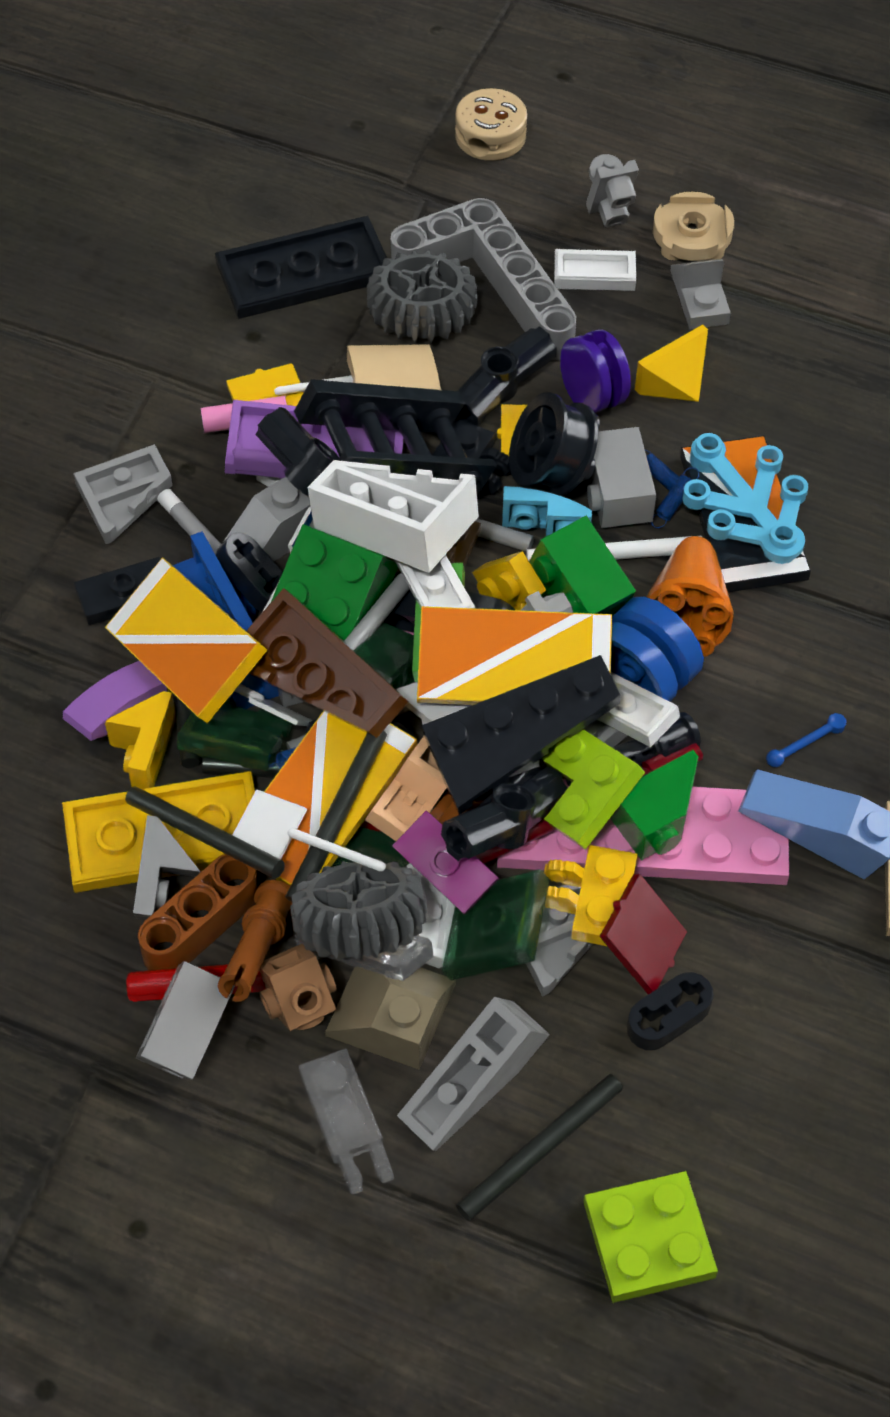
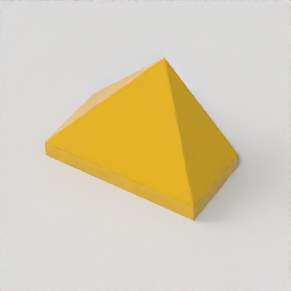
[635,324,708,402]

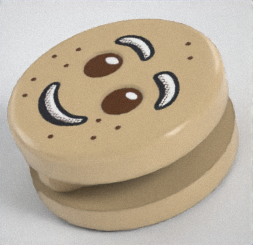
[455,88,527,161]

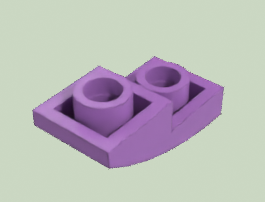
[63,661,167,741]

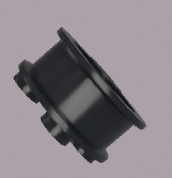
[509,392,600,496]

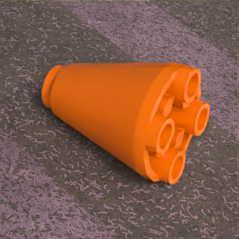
[646,536,734,657]

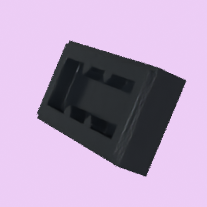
[74,557,161,626]

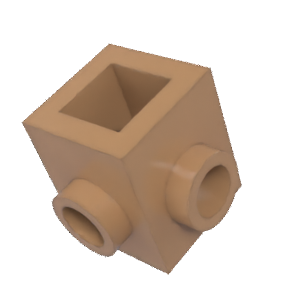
[259,943,337,1031]

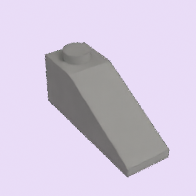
[397,997,550,1151]

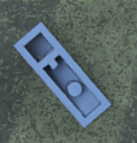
[738,770,890,879]

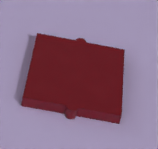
[599,874,687,994]

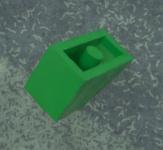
[610,750,699,861]

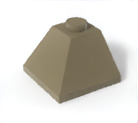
[325,953,456,1070]

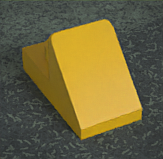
[105,691,176,789]

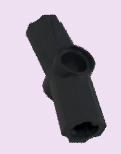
[455,326,557,426]
[255,407,340,496]
[441,766,568,861]

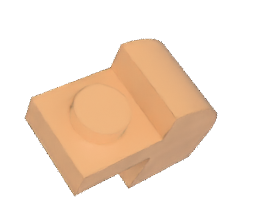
[365,736,447,841]

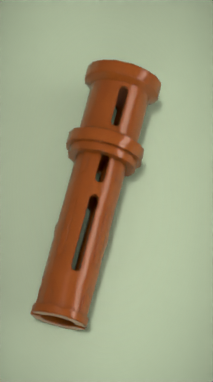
[218,880,292,1002]

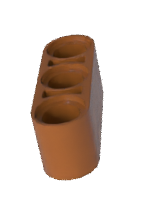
[138,853,258,971]

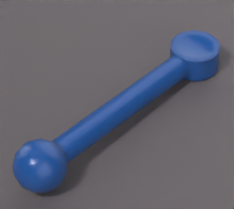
[766,713,847,768]

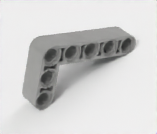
[390,198,577,361]

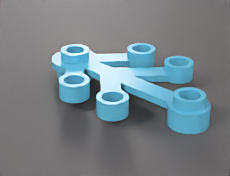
[682,433,808,564]

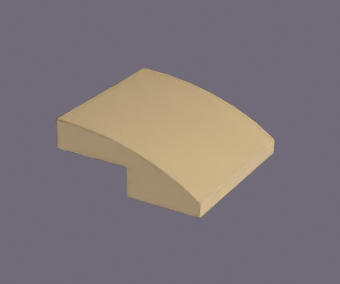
[347,344,441,390]

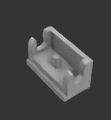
[135,961,235,1080]

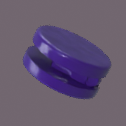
[560,329,631,413]

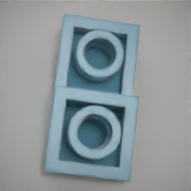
[502,486,592,536]

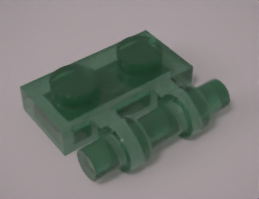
[177,700,292,771]

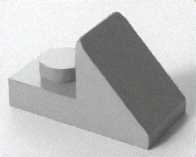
[670,259,731,329]
[133,815,200,920]

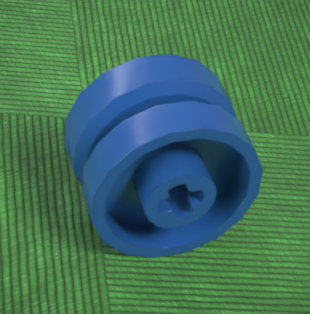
[611,597,704,702]

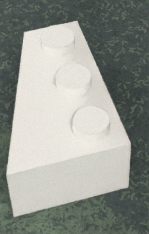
[307,460,479,573]

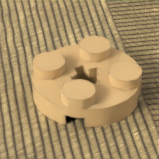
[653,192,734,261]

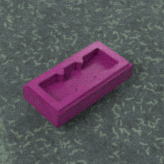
[392,810,499,915]

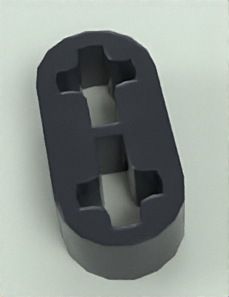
[216,533,283,612]
[627,972,714,1050]

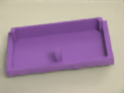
[225,400,403,479]

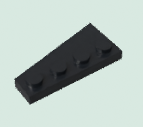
[422,655,620,815]

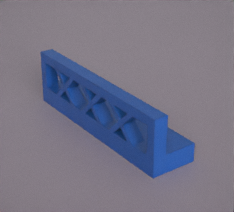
[173,531,279,712]

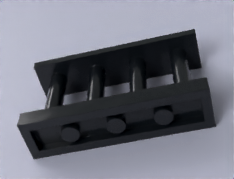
[294,379,497,496]

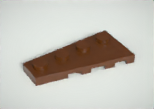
[247,588,409,738]

